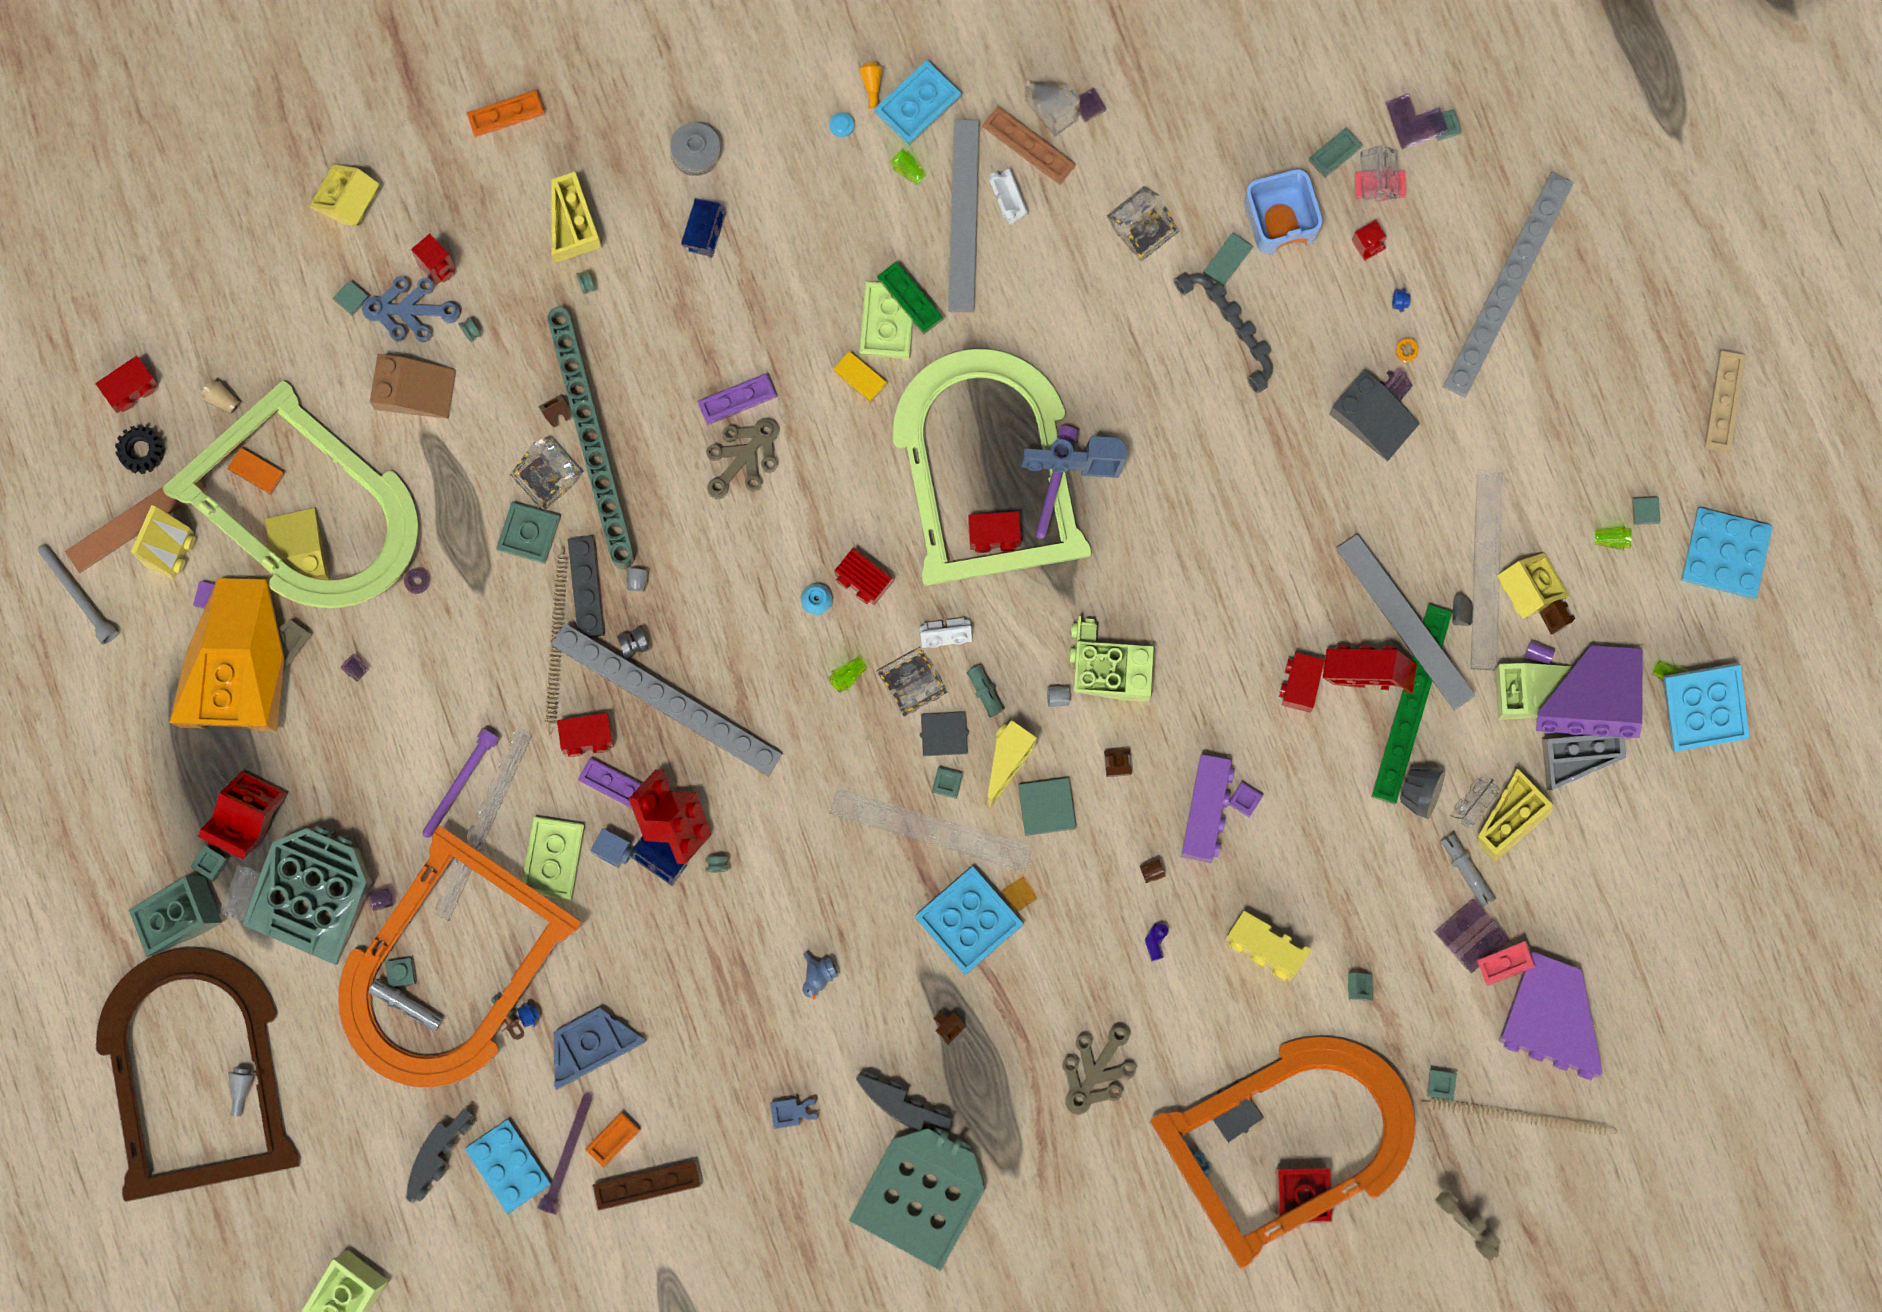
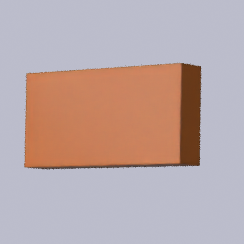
[227,448,284,495]
[585,1112,641,1168]

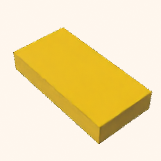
[833,351,887,403]

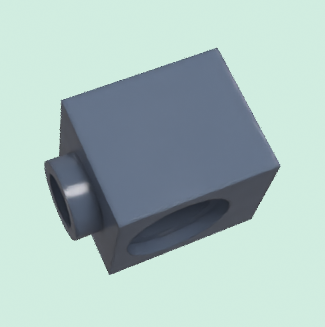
[590,828,632,868]

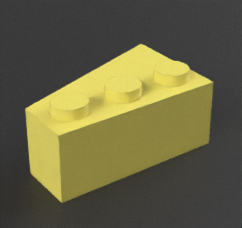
[551,171,601,264]
[1225,911,1311,982]

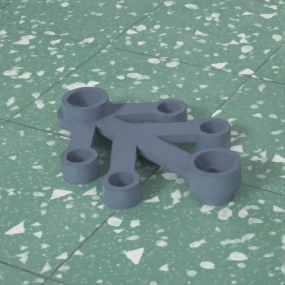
[362,277,460,342]

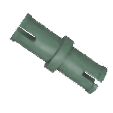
[966,665,1004,717]

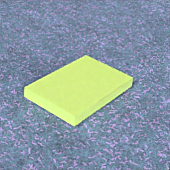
[859,281,912,359]
[522,817,585,901]

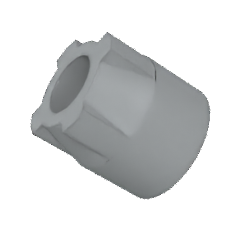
[626,568,648,592]
[1047,686,1070,707]

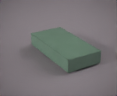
[1309,127,1363,178]
[1203,232,1253,286]

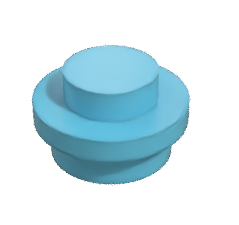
[829,113,854,137]

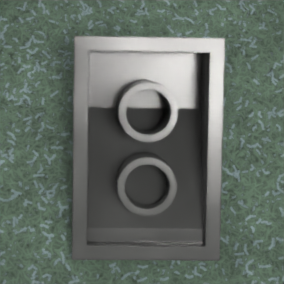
[1329,370,1420,462]

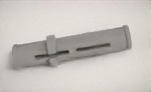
[1440,834,1496,908]
[368,979,443,1032]

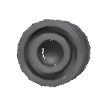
[617,627,649,659]

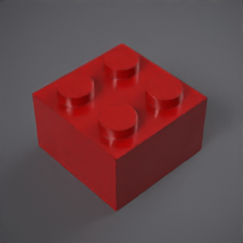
[1275,1168,1333,1224]

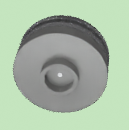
[670,123,720,176]

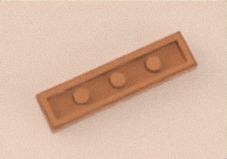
[983,106,1076,185]

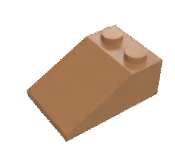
[370,354,456,419]

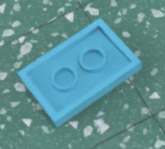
[874,60,961,146]
[465,1120,552,1214]

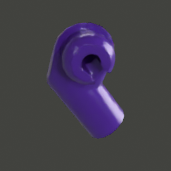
[1145,923,1169,962]

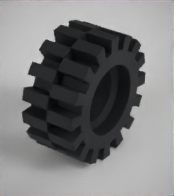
[115,425,164,474]

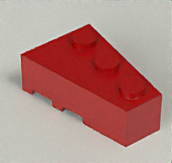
[1323,645,1417,693]

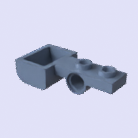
[1021,436,1127,478]

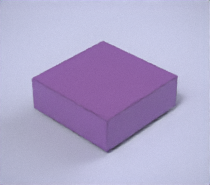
[1228,782,1263,818]

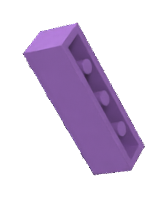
[1181,754,1235,863]

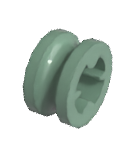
[576,269,595,294]
[458,317,481,342]
[705,856,728,873]

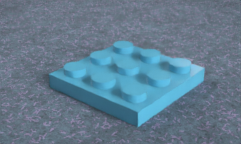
[1681,507,1773,599]
[1663,663,1750,752]
[915,866,1024,976]

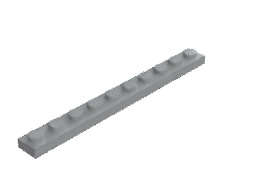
[1443,172,1574,398]
[551,624,782,777]

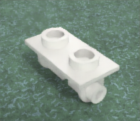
[989,168,1028,224]
[919,617,972,648]

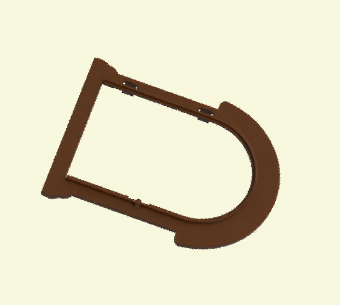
[96,949,300,1202]

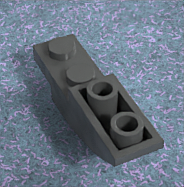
[856,1072,952,1131]
[406,1108,475,1203]

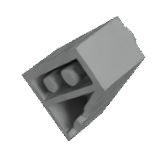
[1542,735,1626,790]

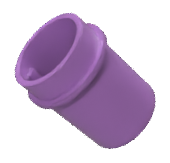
[1525,641,1555,665]

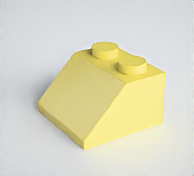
[309,164,379,226]
[1497,552,1570,619]

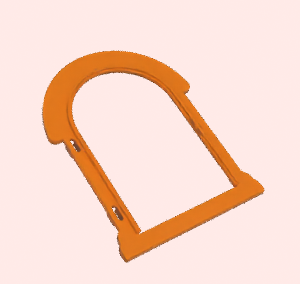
[338,826,581,1087]
[1150,1037,1415,1269]

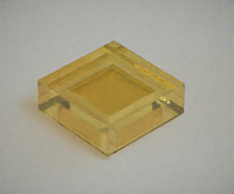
[1001,877,1037,913]

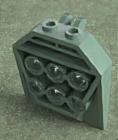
[242,825,372,965]
[849,1128,985,1271]

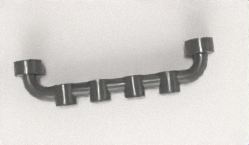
[1174,273,1273,393]

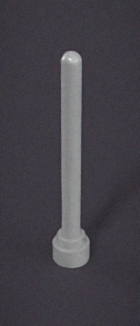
[38,545,118,645]

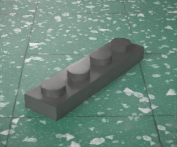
[568,536,604,638]

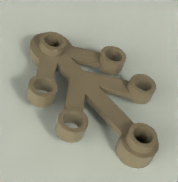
[706,418,778,500]
[1062,1025,1136,1115]
[1434,1190,1500,1261]

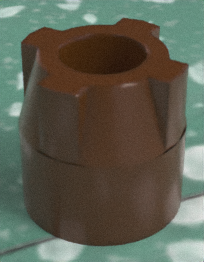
[1140,858,1166,883]

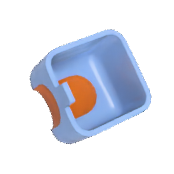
[1244,170,1322,254]

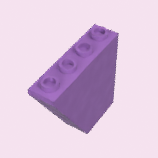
[1536,645,1643,739]
[1499,952,1602,1080]

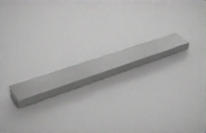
[949,119,979,312]
[1336,534,1475,710]

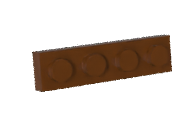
[593,1161,701,1211]

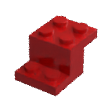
[629,769,712,864]
[198,771,287,859]

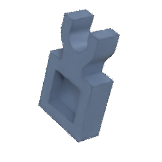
[770,1099,817,1129]

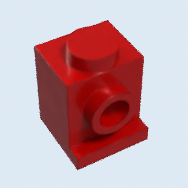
[1352,220,1386,261]

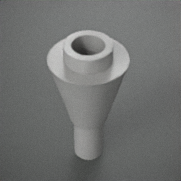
[228,1067,254,1116]

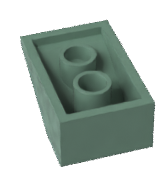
[129,876,222,957]

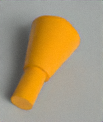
[858,62,883,109]

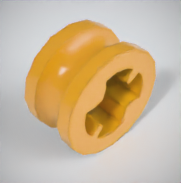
[1396,338,1419,363]

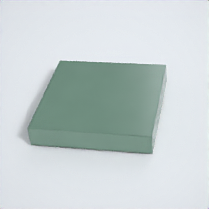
[496,502,560,564]
[1018,778,1076,836]

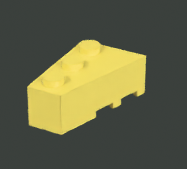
[1477,768,1553,863]

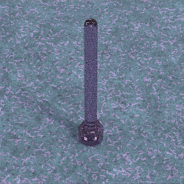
[537,1093,592,1215]

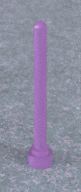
[1036,426,1079,539]
[422,728,499,838]

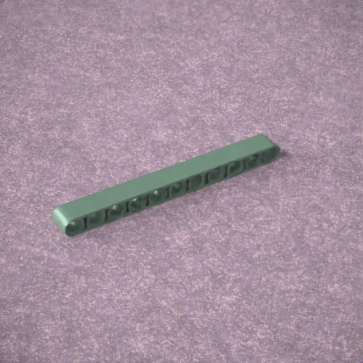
[547,307,634,569]

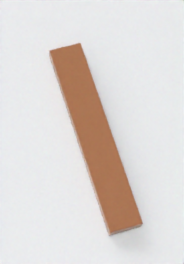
[65,479,207,573]

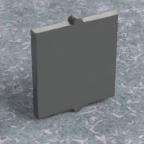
[919,712,969,756]
[1213,1081,1263,1143]

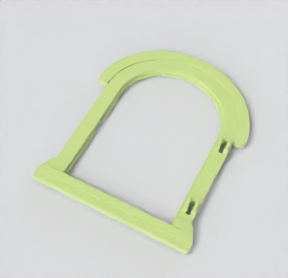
[893,349,1091,586]
[163,380,418,608]

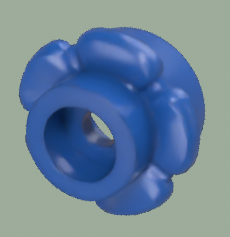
[1392,288,1411,312]
[518,1003,539,1027]

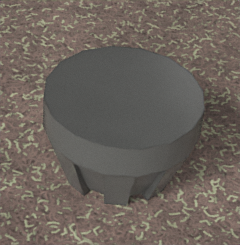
[1400,767,1445,819]

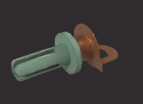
[491,995,524,1040]

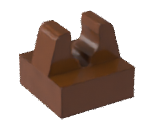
[538,395,570,427]
[1539,600,1575,635]
[1104,748,1132,777]
[933,1011,966,1045]

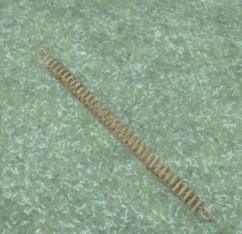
[545,546,567,734]
[1421,1098,1617,1136]

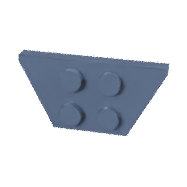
[554,1008,645,1090]

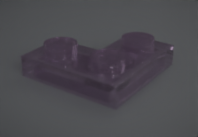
[1385,93,1449,149]

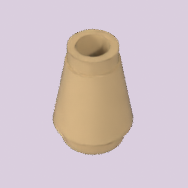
[200,379,240,414]

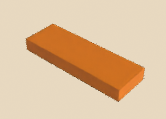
[466,90,545,137]

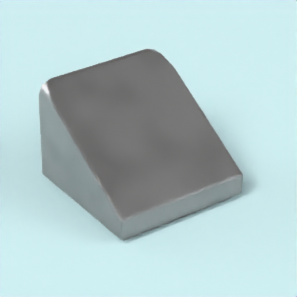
[1452,595,1472,626]

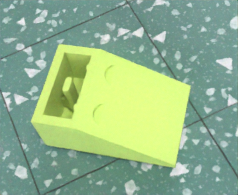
[1074,641,1154,702]
[1495,663,1572,720]

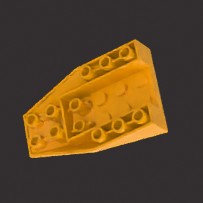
[169,578,284,731]

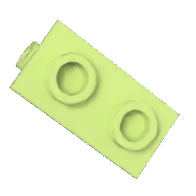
[1069,616,1097,671]

